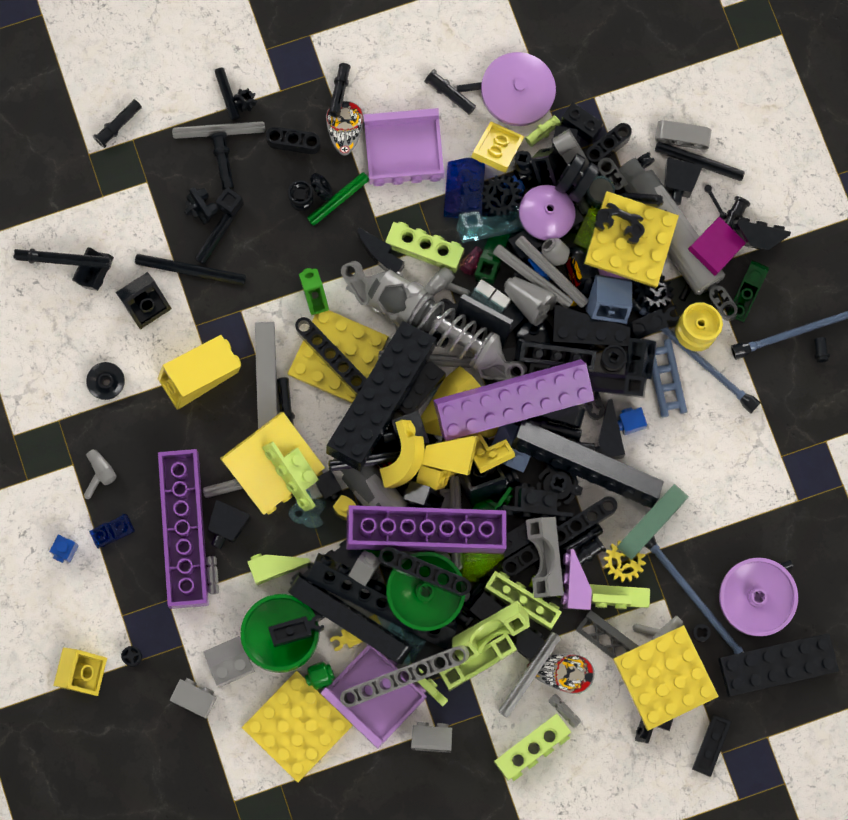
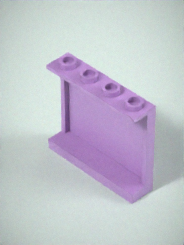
[364,108,444,186]
[321,645,427,749]

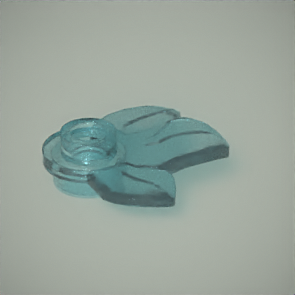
[289,490,326,528]

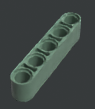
[617,484,689,560]

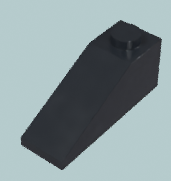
[595,399,625,459]

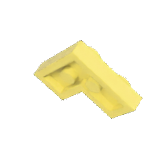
[473,434,515,473]

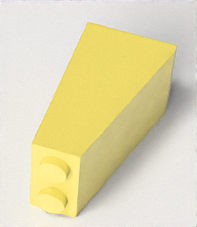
[157,335,241,410]

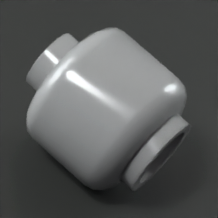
[541,238,570,266]

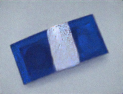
[89,514,135,549]

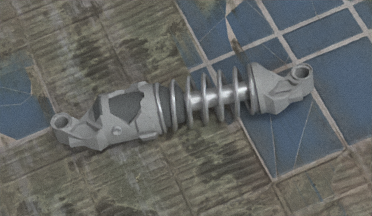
[341,261,528,382]

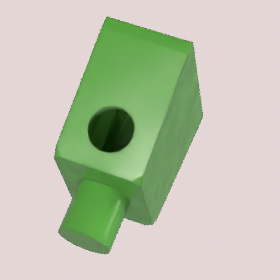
[299,268,329,315]

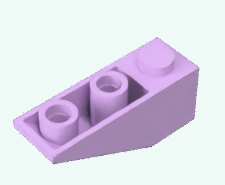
[561,549,592,610]

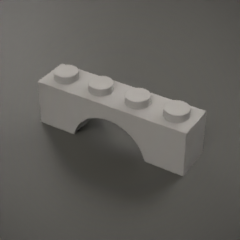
[526,517,564,598]

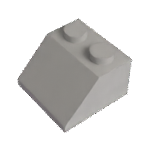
[204,636,255,687]
[411,722,452,753]

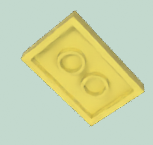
[471,121,525,173]

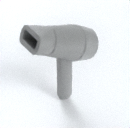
[425,267,471,296]
[84,449,117,499]
[633,616,683,640]

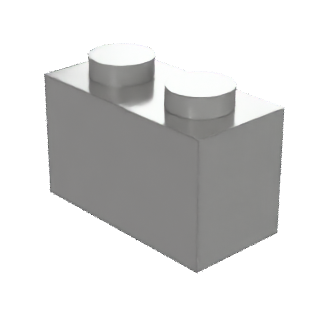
[170,678,217,719]

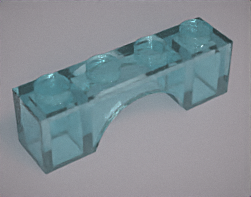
[456,202,525,243]

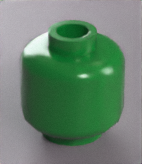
[305,661,335,690]

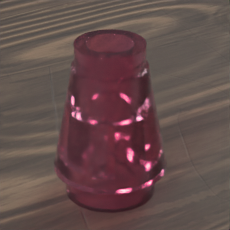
[459,247,483,275]

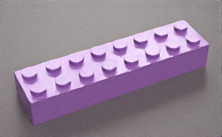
[433,359,594,441]
[158,449,209,609]
[346,505,506,554]

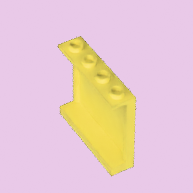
[220,412,325,515]

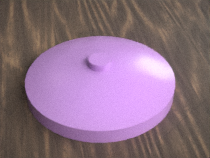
[481,52,556,126]
[719,558,798,636]

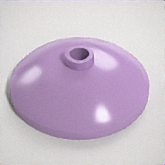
[519,185,575,241]

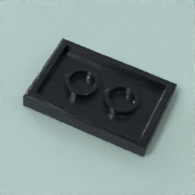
[454,294,513,349]

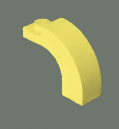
[379,420,424,488]

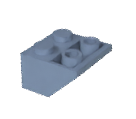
[585,275,632,324]

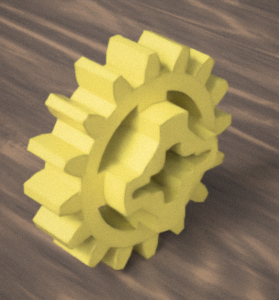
[603,540,646,583]

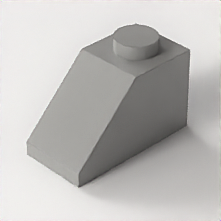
[348,550,380,586]

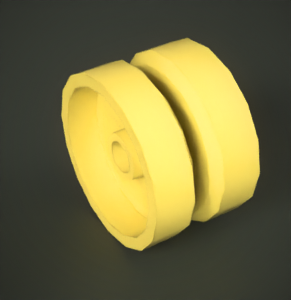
[675,303,723,351]

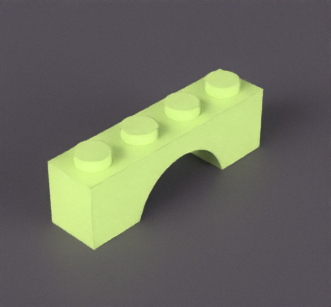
[452,601,530,664]
[439,634,517,691]

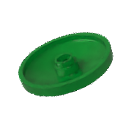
[386,552,465,631]
[240,594,320,673]

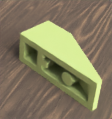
[247,553,311,585]

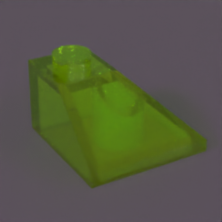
[460,553,504,582]

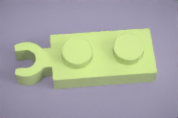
[409,663,448,707]

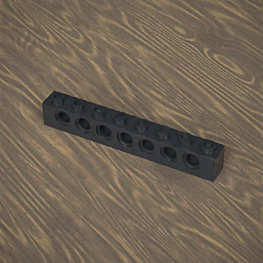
[306,553,458,650]

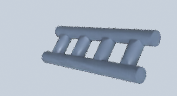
[652,339,688,418]

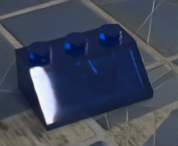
[444,158,485,220]

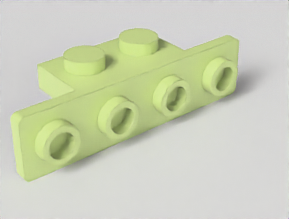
[262,442,319,511]
[589,584,650,609]

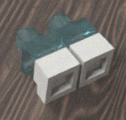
[470,279,511,314]

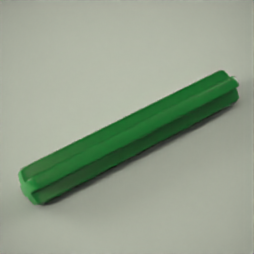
[307,172,369,226]

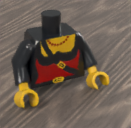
[564,246,600,307]

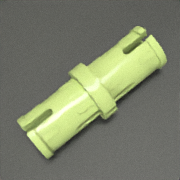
[525,115,561,147]

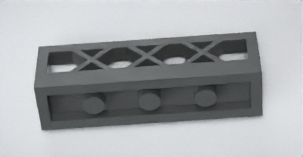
[575,610,639,659]

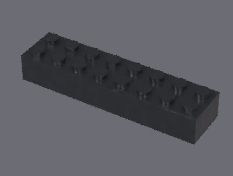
[326,321,437,472]

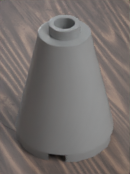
[504,277,558,326]

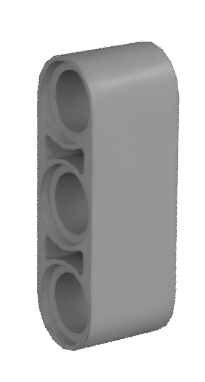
[655,120,712,150]

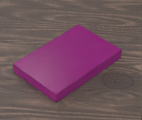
[688,216,746,276]

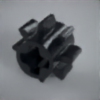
[233,88,257,112]

